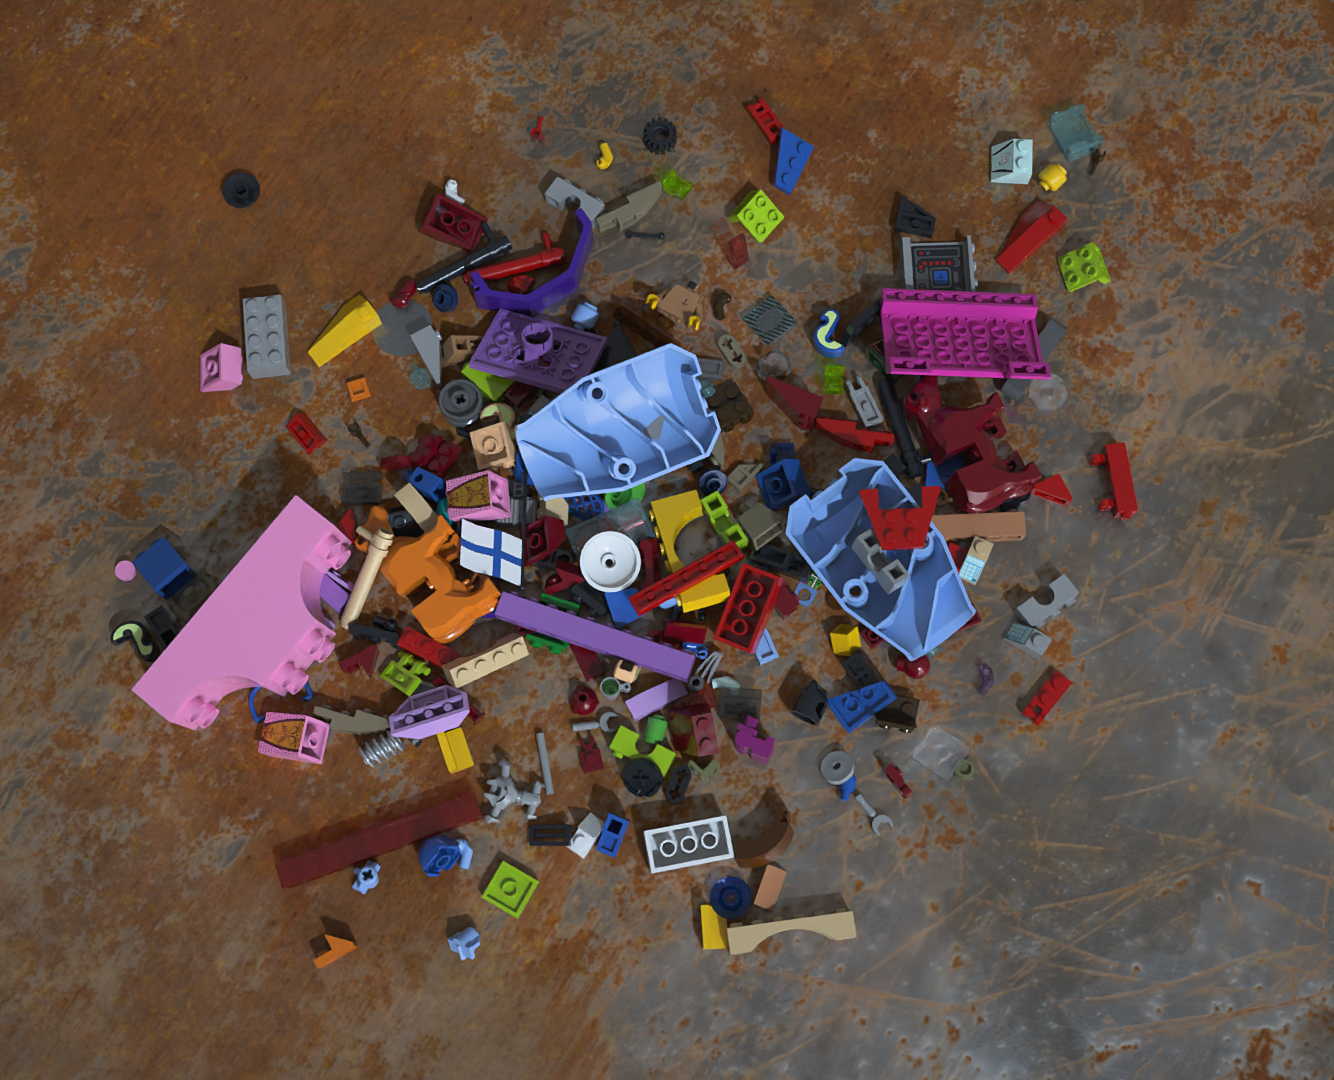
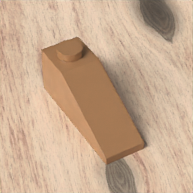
[442,335,484,363]

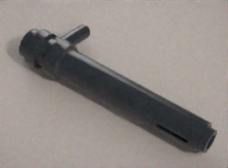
[416,223,513,294]
[878,378,933,479]

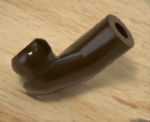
[713,292,731,320]

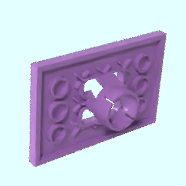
[469,308,607,393]

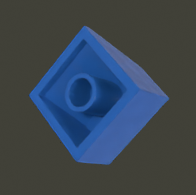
[756,459,811,511]

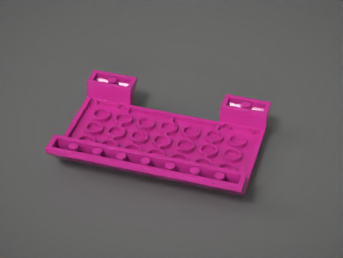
[880,288,1051,380]

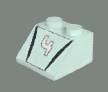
[990,139,1033,184]

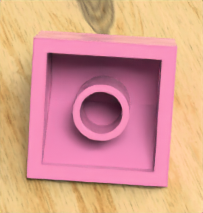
[200,343,243,392]

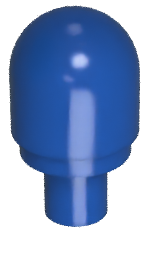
[838,774,856,802]

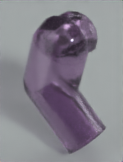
[976,664,995,696]

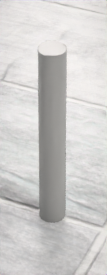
[536,733,554,795]

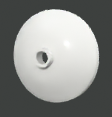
[580,531,641,592]

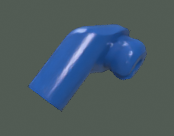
[681,642,709,660]

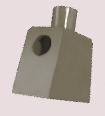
[738,503,785,551]

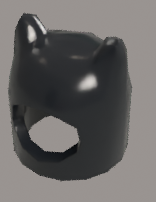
[789,680,828,726]

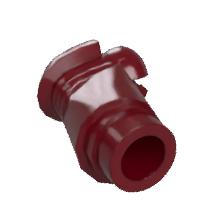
[391,280,417,309]

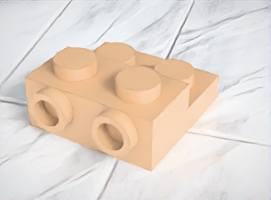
[470,422,517,473]

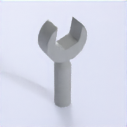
[572,712,618,734]
[855,793,893,836]

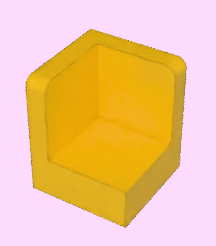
[830,624,861,657]

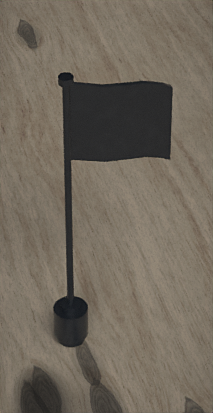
[591,320,706,474]

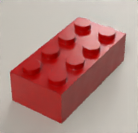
[713,563,784,654]

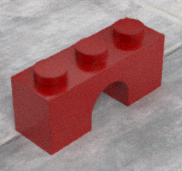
[397,626,462,670]

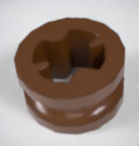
[936,488,948,508]

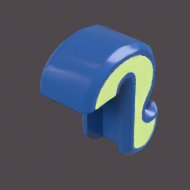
[812,309,845,359]

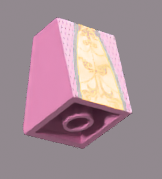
[445,470,511,522]
[258,712,330,764]

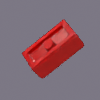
[285,413,327,455]

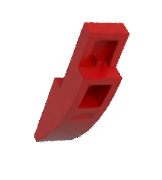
[815,416,894,453]

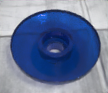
[710,876,752,919]

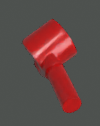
[531,116,543,141]

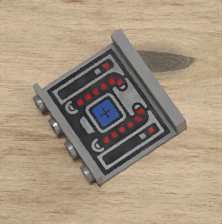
[900,235,978,292]

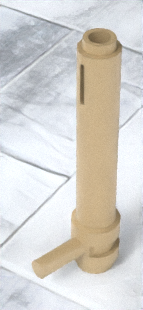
[340,526,394,629]

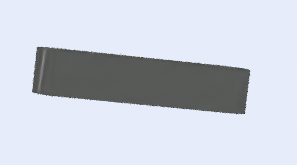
[1000,318,1068,402]

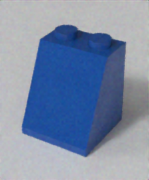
[132,536,197,600]

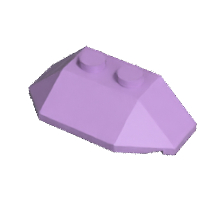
[389,685,470,739]

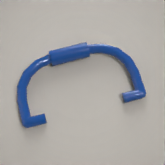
[248,682,314,723]

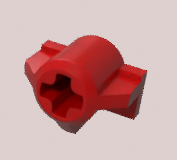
[507,275,536,295]

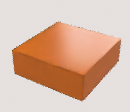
[346,377,371,402]

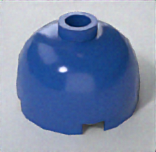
[418,835,460,877]

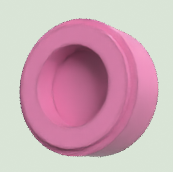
[115,560,137,581]

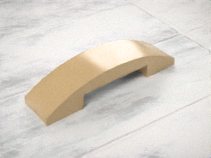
[394,482,453,544]

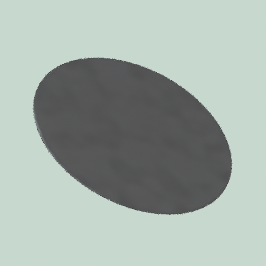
[372,300,433,356]

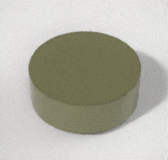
[954,758,975,780]

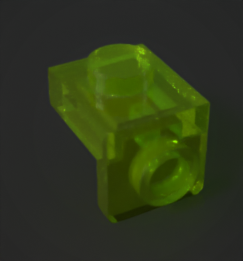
[661,169,694,200]
[823,363,845,395]

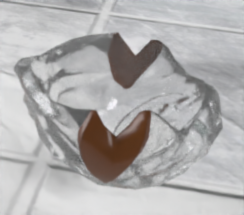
[757,351,791,381]

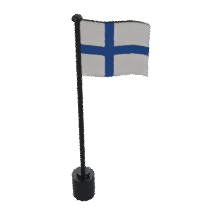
[460,414,532,591]

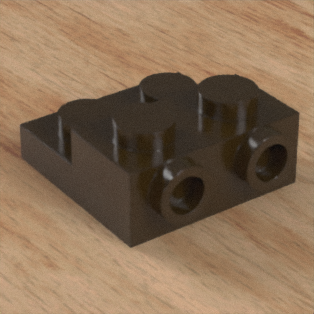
[704,382,754,433]

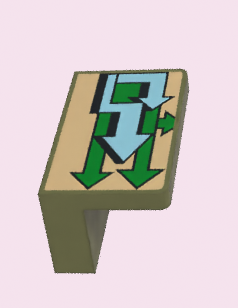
[688,759,720,785]

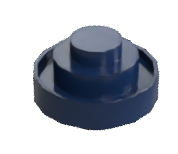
[433,284,458,313]
[698,467,728,496]

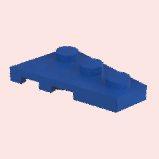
[773,127,814,195]
[828,681,898,734]

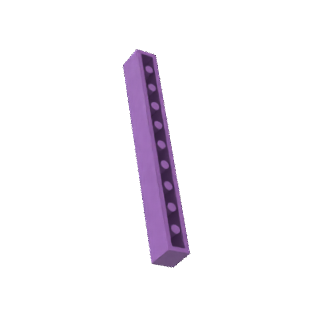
[495,591,695,683]

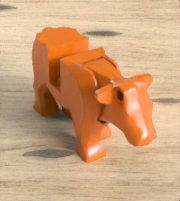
[355,505,502,644]

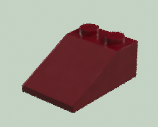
[418,193,488,252]
[765,376,823,431]

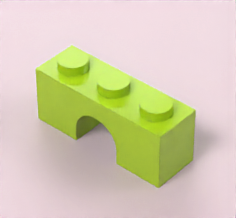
[700,491,748,550]
[610,725,676,778]

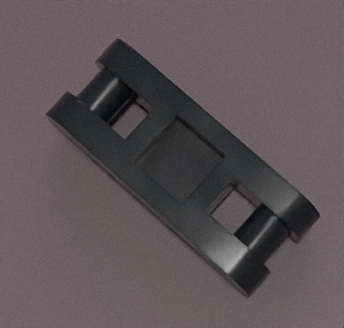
[349,624,400,649]

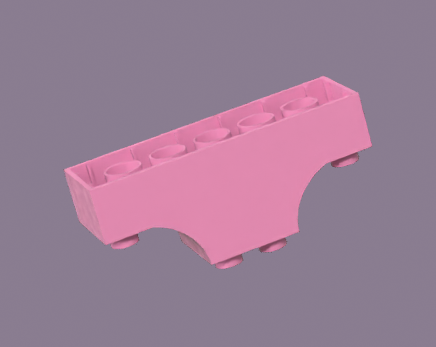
[132,495,352,730]

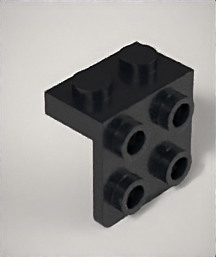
[569,580,607,618]

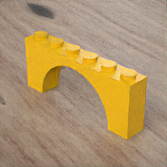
[648,490,730,613]

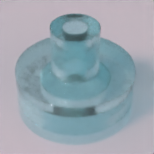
[410,368,431,389]

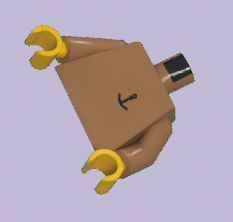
[645,281,704,330]

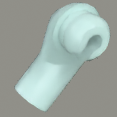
[711,676,740,695]

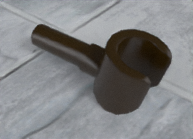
[1088,148,1106,176]
[348,422,370,448]

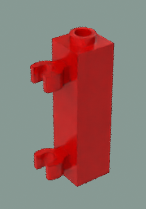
[1090,442,1138,520]

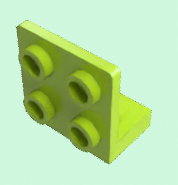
[727,189,784,243]
[1058,242,1111,292]

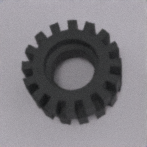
[643,117,677,155]

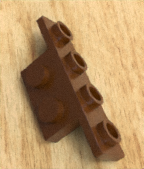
[613,301,681,347]

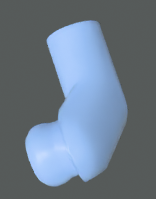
[455,839,473,869]

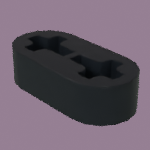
[666,765,691,804]

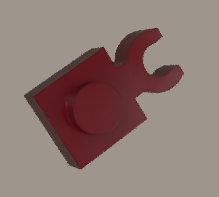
[579,735,604,774]
[883,764,913,799]

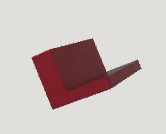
[663,619,707,644]

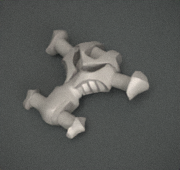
[483,757,545,824]

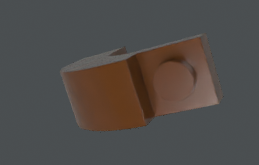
[734,803,794,868]

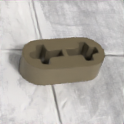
[718,334,746,369]

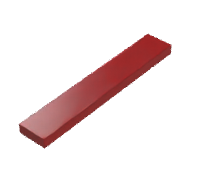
[628,540,744,616]

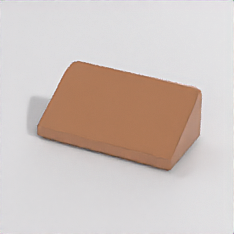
[753,864,787,912]

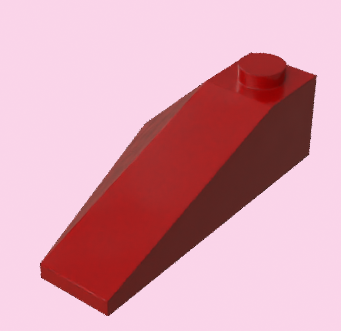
[996,201,1068,274]

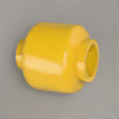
[1038,163,1067,192]

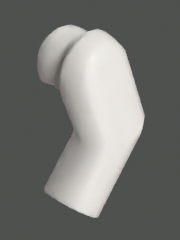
[445,180,465,205]

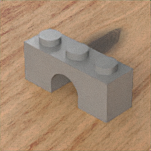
[545,177,605,230]
[851,527,910,595]
[1013,574,1079,630]

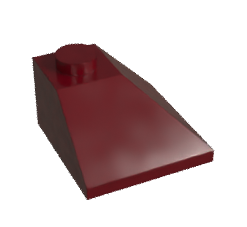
[519,515,566,567]

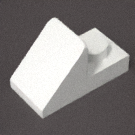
[566,812,605,859]

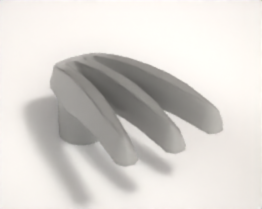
[694,650,724,684]

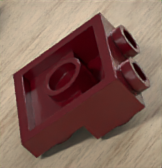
[408,431,462,480]

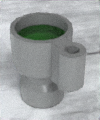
[600,677,631,700]

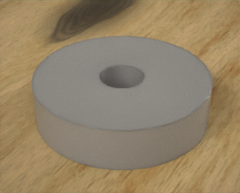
[820,751,855,785]

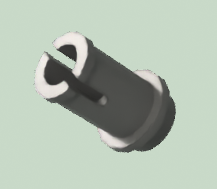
[688,675,704,693]

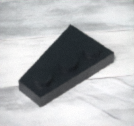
[839,298,881,349]

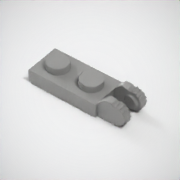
[844,375,884,429]

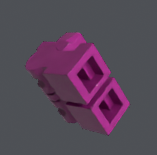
[735,715,775,765]

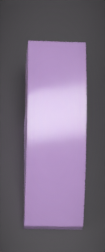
[625,678,689,722]

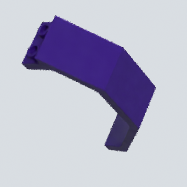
[470,208,593,317]

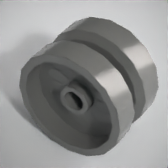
[439,379,484,429]

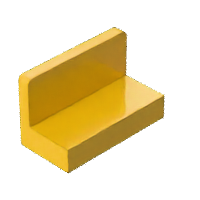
[436,727,474,774]
[700,905,728,950]

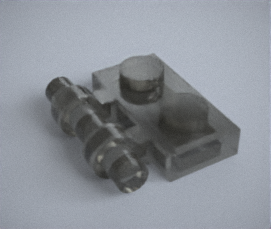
[341,470,383,505]

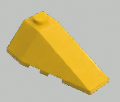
[308,294,382,367]

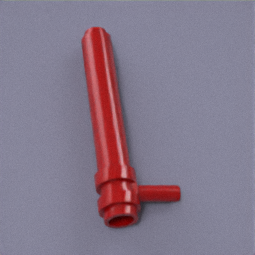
[463,233,566,286]

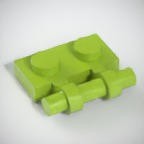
[380,651,431,697]

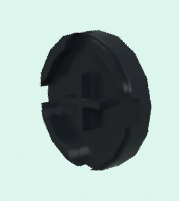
[622,757,663,797]

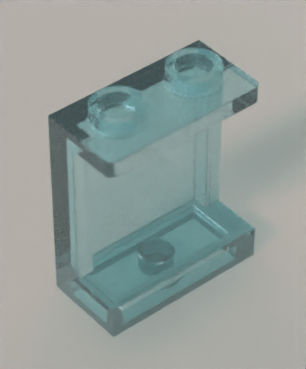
[1047,104,1105,162]

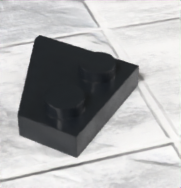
[895,195,936,238]

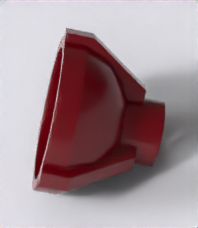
[569,685,599,715]

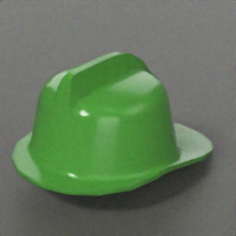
[601,483,646,510]

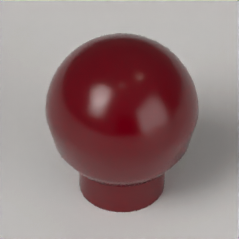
[897,655,931,679]

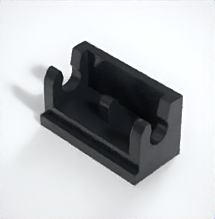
[842,650,886,689]

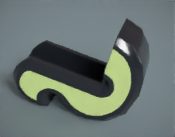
[110,620,160,662]

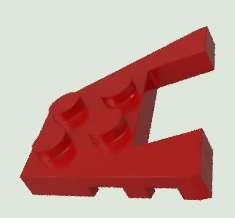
[859,486,940,550]

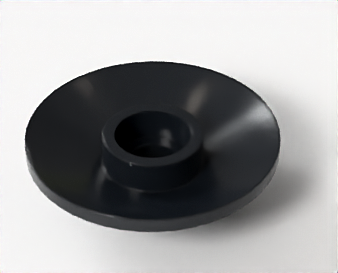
[222,173,260,208]

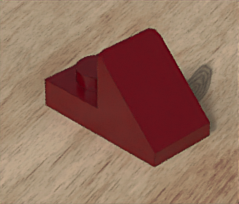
[545,560,585,595]
[338,644,380,678]

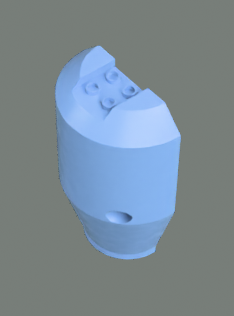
[514,343,721,501]
[786,458,976,661]

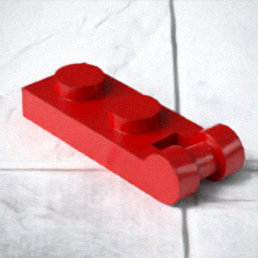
[1021,670,1072,726]

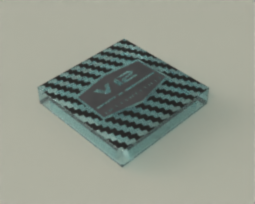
[743,295,797,347]

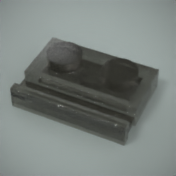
[719,686,762,720]

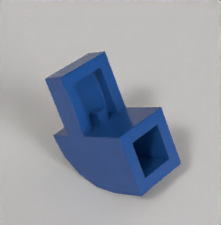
[596,812,630,858]

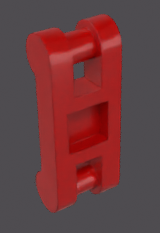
[745,97,785,144]

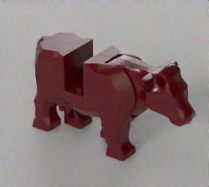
[902,375,1042,513]

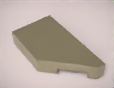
[727,463,764,492]

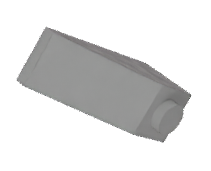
[410,325,443,390]

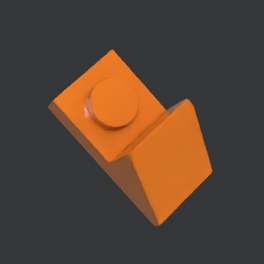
[313,934,358,969]

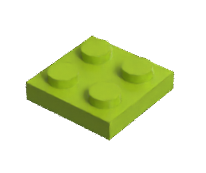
[481,861,539,919]

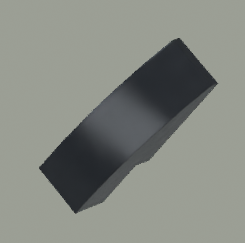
[749,544,813,583]
[144,605,180,649]

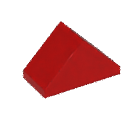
[1031,474,1072,507]
[335,509,359,544]

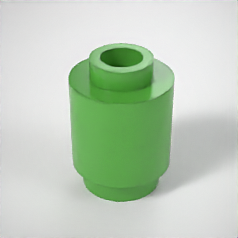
[643,714,668,746]

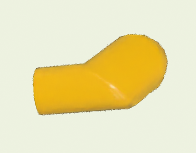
[596,143,613,169]

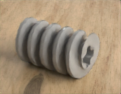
[357,730,404,768]

